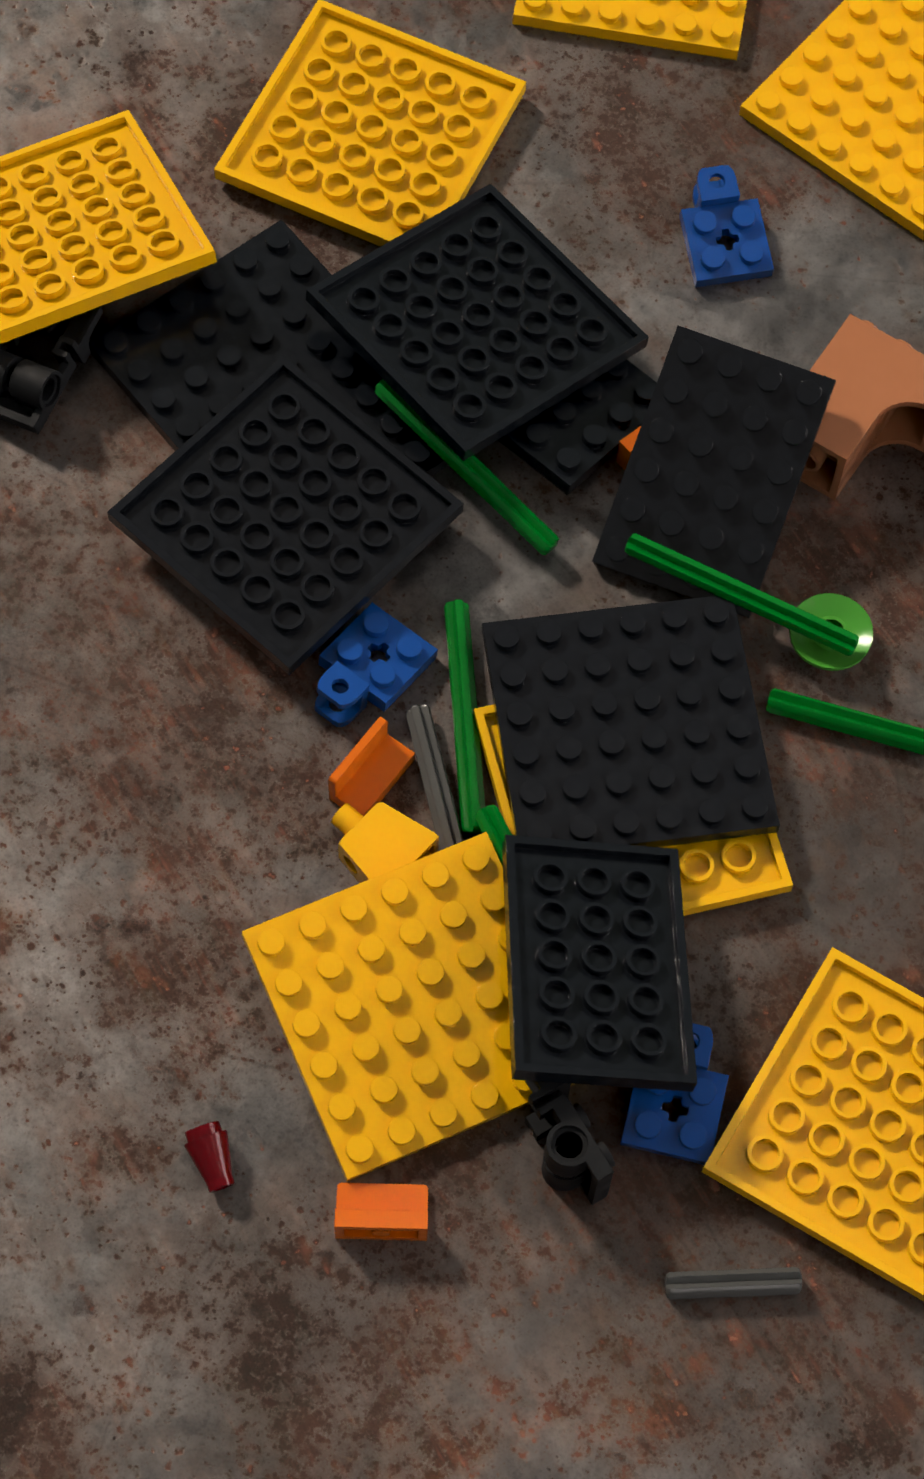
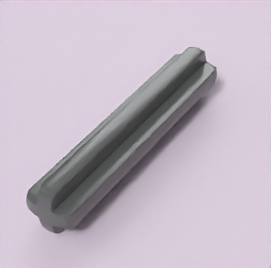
[664,1267,802,1299]

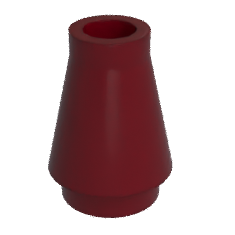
[184,1121,235,1193]

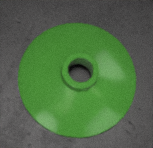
[789,593,873,671]

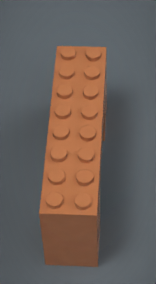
[800,314,924,500]

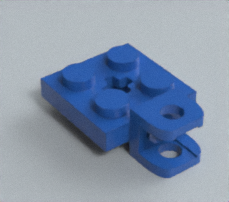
[679,165,774,288]
[315,602,438,727]
[620,1023,729,1165]

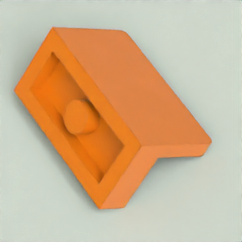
[328,716,415,816]
[334,1182,428,1241]

